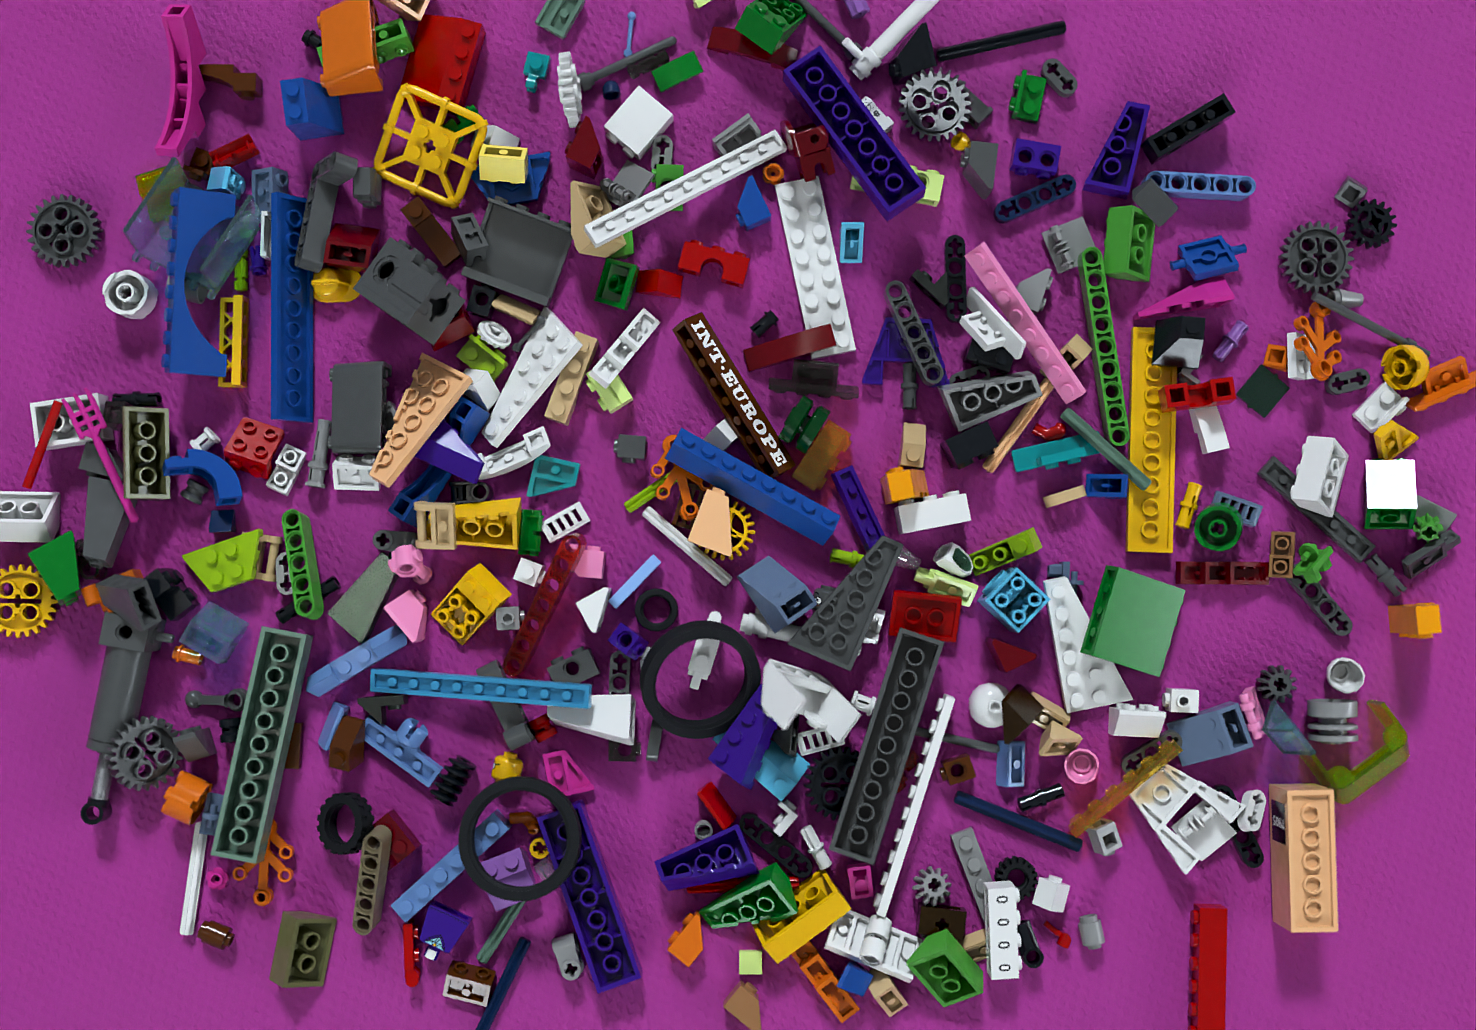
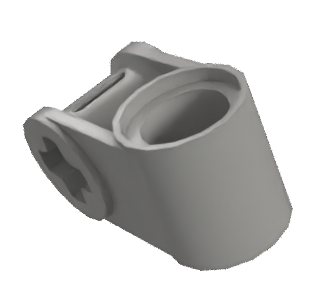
[552,932,584,981]

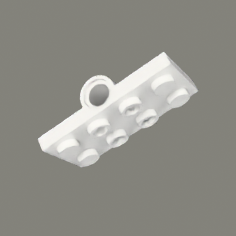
[824,910,923,983]

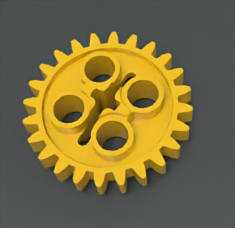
[0,564,59,638]

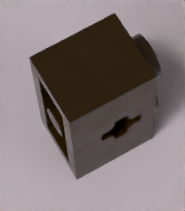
[916,902,967,940]

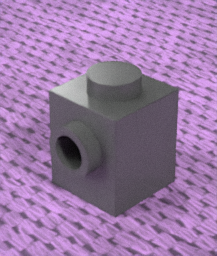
[613,434,647,464]

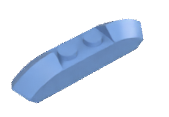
[306,625,407,697]

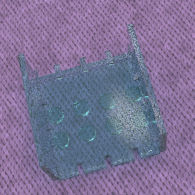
[122,157,261,300]

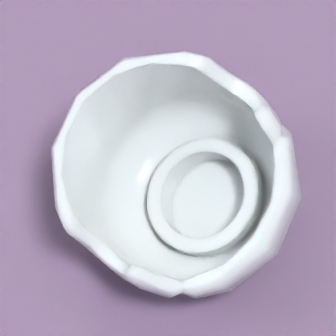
[1326,657,1365,694]

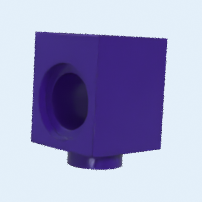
[607,622,649,661]

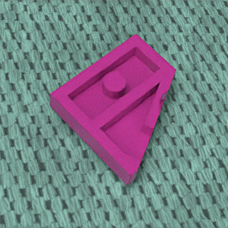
[542,749,594,796]

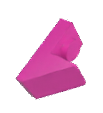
[846,861,874,900]

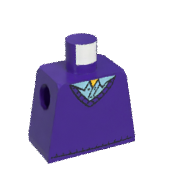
[420,900,473,960]

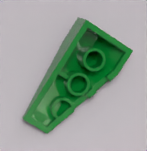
[699,862,798,929]

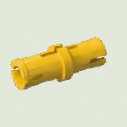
[1175,482,1203,529]

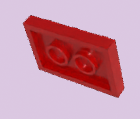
[888,589,962,643]

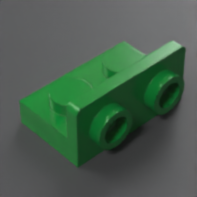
[1008,69,1047,124]

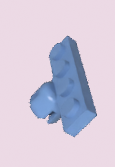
[365,715,443,788]

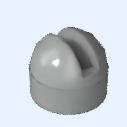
[694,820,713,840]

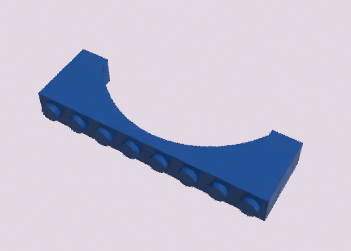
[161,187,236,377]

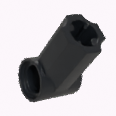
[1017,919,1044,968]

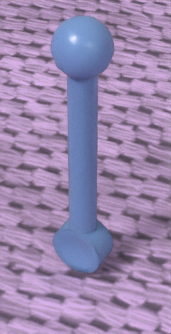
[623,11,636,57]

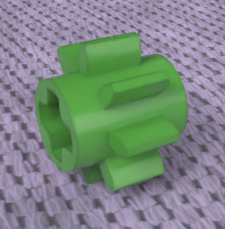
[1413,513,1444,543]

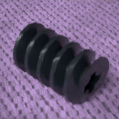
[430,755,477,806]

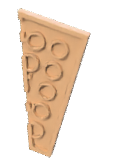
[369,353,473,488]

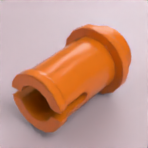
[172,645,204,666]

